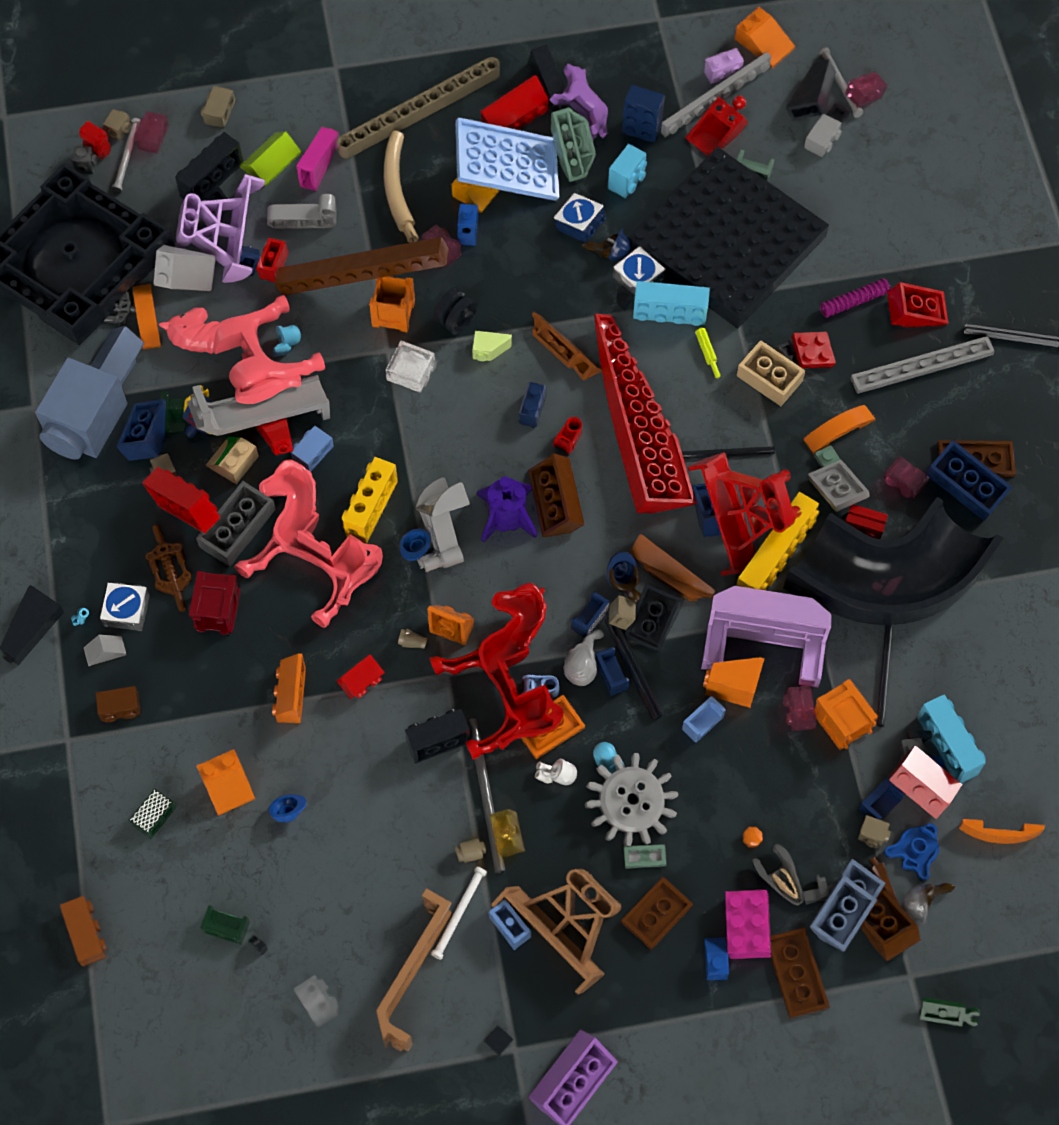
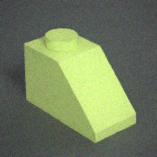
[473,331,512,361]

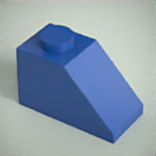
[704,938,729,980]

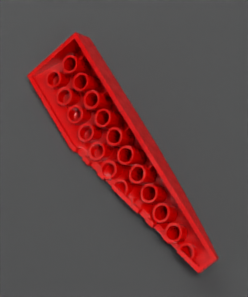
[594,314,696,514]

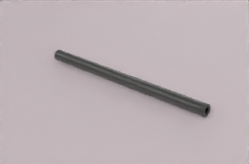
[468,719,505,873]

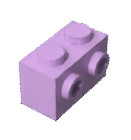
[704,48,744,85]

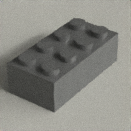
[196,481,276,567]

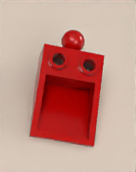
[685,95,749,156]

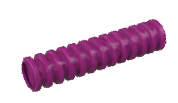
[820,278,890,318]

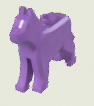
[549,64,608,140]

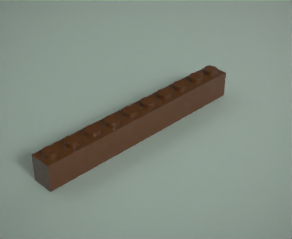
[275,237,449,295]

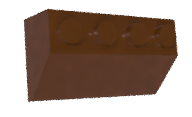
[528,454,585,537]

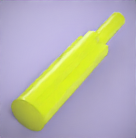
[695,328,720,378]

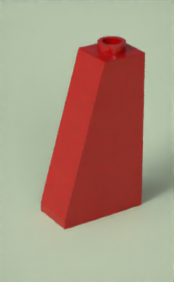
[255,418,293,455]

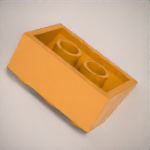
[452,178,500,213]

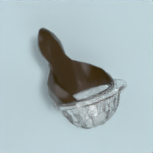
[903,883,955,924]

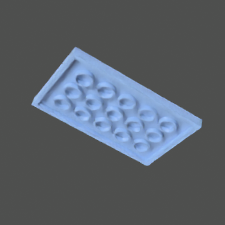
[456,118,559,201]

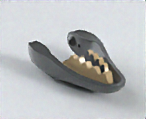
[752,844,804,905]

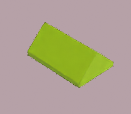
[240,131,301,187]

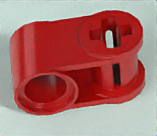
[553,417,582,455]

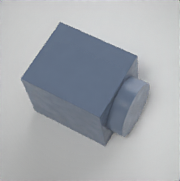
[35,358,128,459]

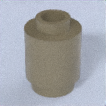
[455,839,486,863]

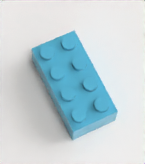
[633,281,710,326]
[917,694,986,783]

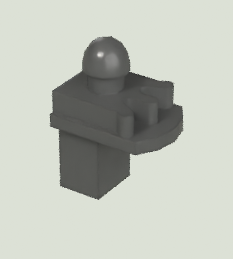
[803,874,835,904]

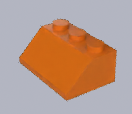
[272,654,306,723]

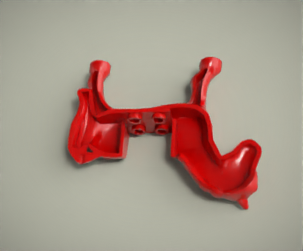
[429,582,564,759]

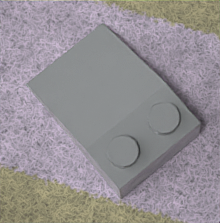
[154,245,216,291]

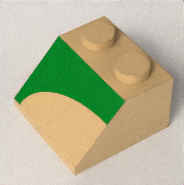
[206,437,259,485]

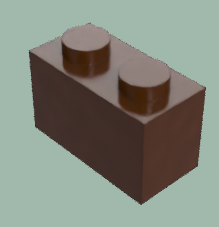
[96,686,141,722]

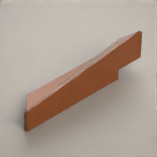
[532,312,602,381]
[629,534,715,602]

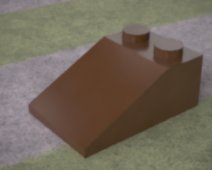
[860,888,921,961]

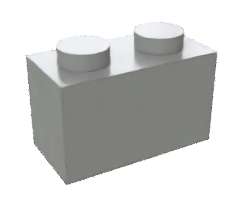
[804,114,842,157]

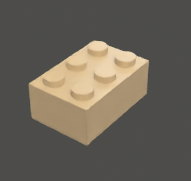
[737,340,805,406]

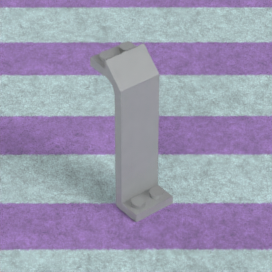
[187,375,330,436]

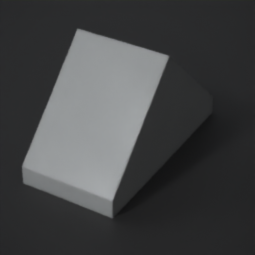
[84,635,127,666]

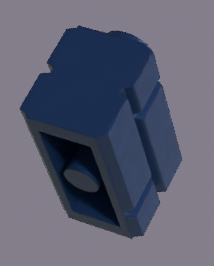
[519,382,547,427]

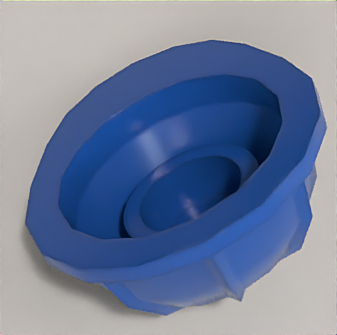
[400,529,431,561]
[269,794,307,823]

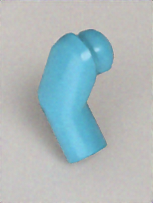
[71,608,89,626]

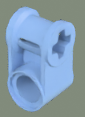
[521,675,559,699]

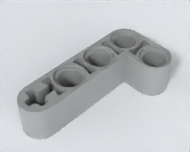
[267,194,337,228]

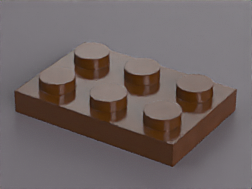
[621,877,693,950]

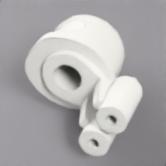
[535,759,577,785]

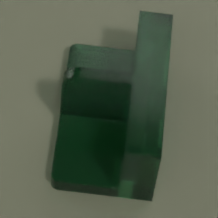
[161,392,186,433]

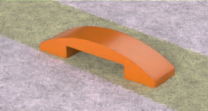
[133,284,161,350]
[803,405,875,454]
[959,819,1045,844]

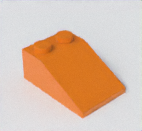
[735,7,795,68]
[427,605,474,646]

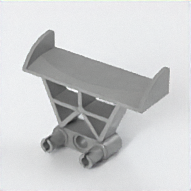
[416,477,470,572]

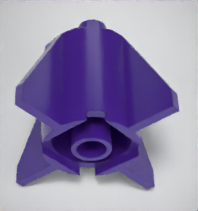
[477,476,538,543]

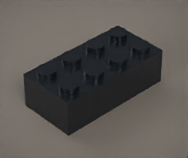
[175,132,243,201]

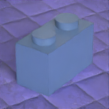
[291,426,334,472]
[489,899,531,950]

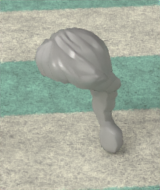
[563,629,604,686]

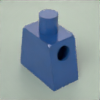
[458,204,478,246]

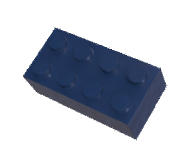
[925,440,1013,521]

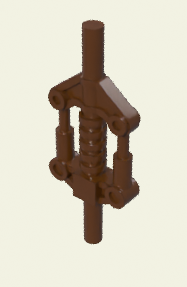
[145,525,192,612]

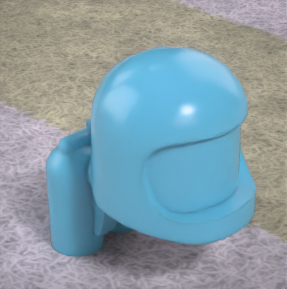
[272,325,301,357]
[593,742,625,774]

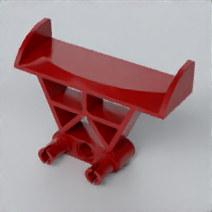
[688,452,802,576]

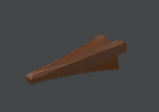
[868,857,901,907]

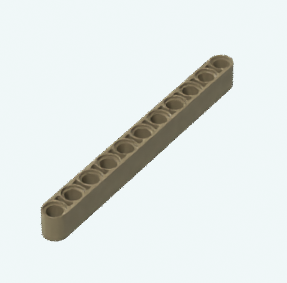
[337,57,500,158]

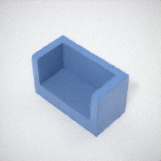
[682,696,726,743]

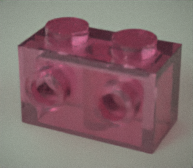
[844,72,888,107]
[134,111,169,154]

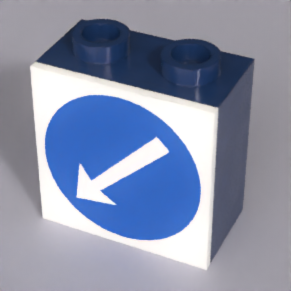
[554,193,606,243]

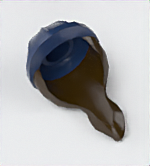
[581,228,631,261]
[606,552,641,602]

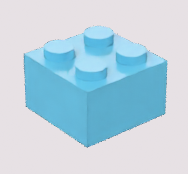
[608,144,647,198]

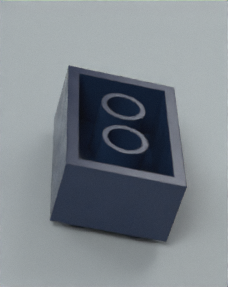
[622,85,665,143]

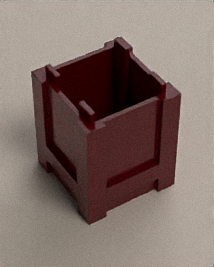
[189,571,241,635]

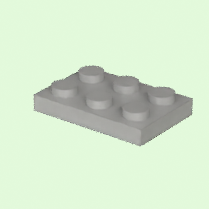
[808,460,870,512]

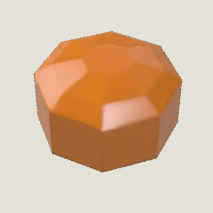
[743,827,762,848]

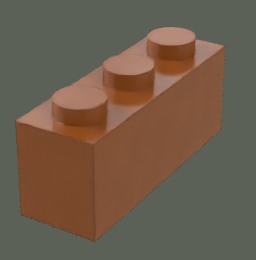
[60,896,107,967]

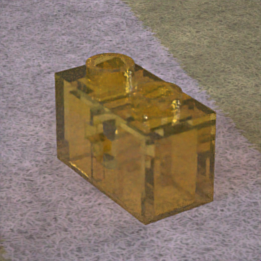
[490,809,525,857]

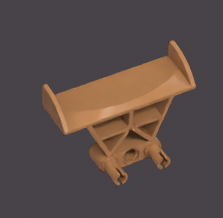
[491,869,621,995]

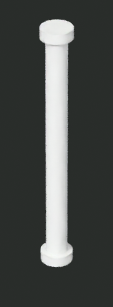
[431,867,487,959]

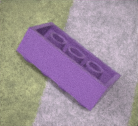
[528,1030,618,1125]

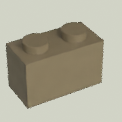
[201,86,235,128]

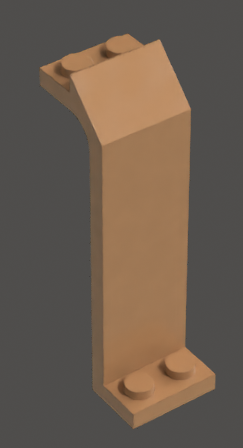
[376,888,453,1051]

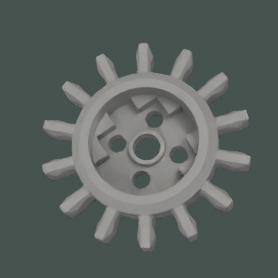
[585,753,678,847]

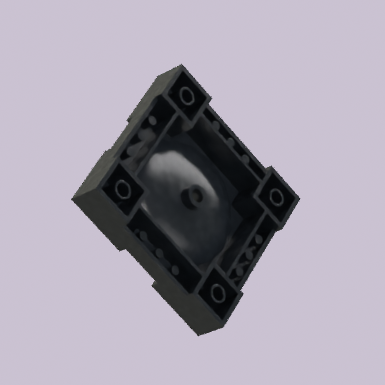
[0,163,175,346]

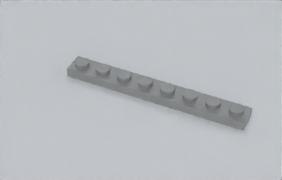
[661,52,771,137]
[850,336,995,394]

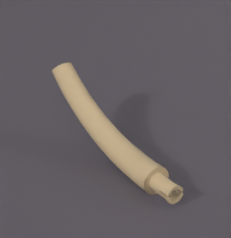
[384,130,419,243]

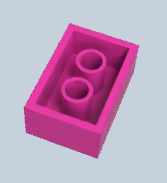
[725,890,771,959]

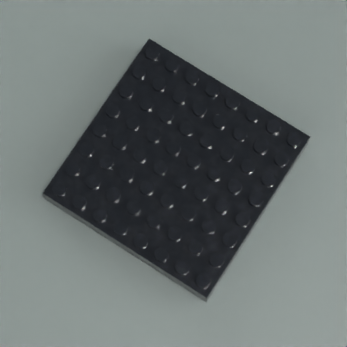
[628,147,829,329]

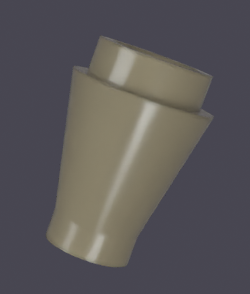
[398,629,427,649]

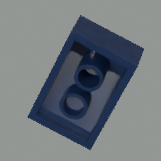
[116,399,166,461]
[691,483,721,537]

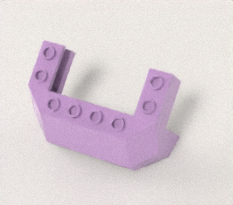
[701,586,831,688]

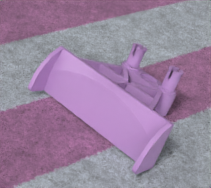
[175,174,265,283]

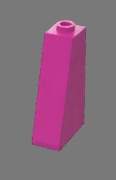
[297,127,339,191]

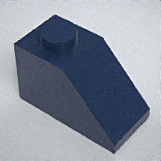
[239,246,260,277]

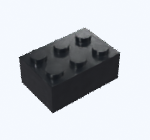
[405,709,471,764]

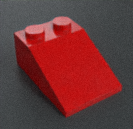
[887,282,949,327]

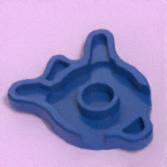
[884,823,940,881]

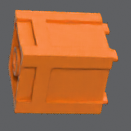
[369,276,415,332]
[812,679,878,750]

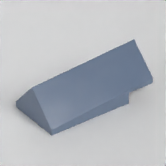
[90,326,144,386]
[810,859,885,951]

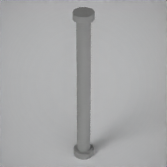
[819,48,863,118]
[111,118,142,193]

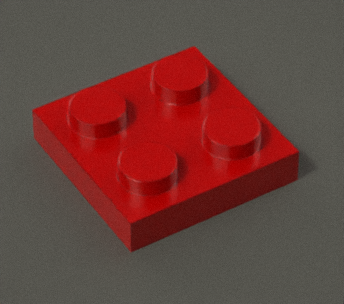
[791,332,836,368]

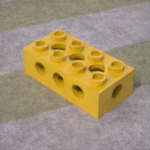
[342,457,398,544]

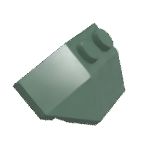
[551,108,596,182]

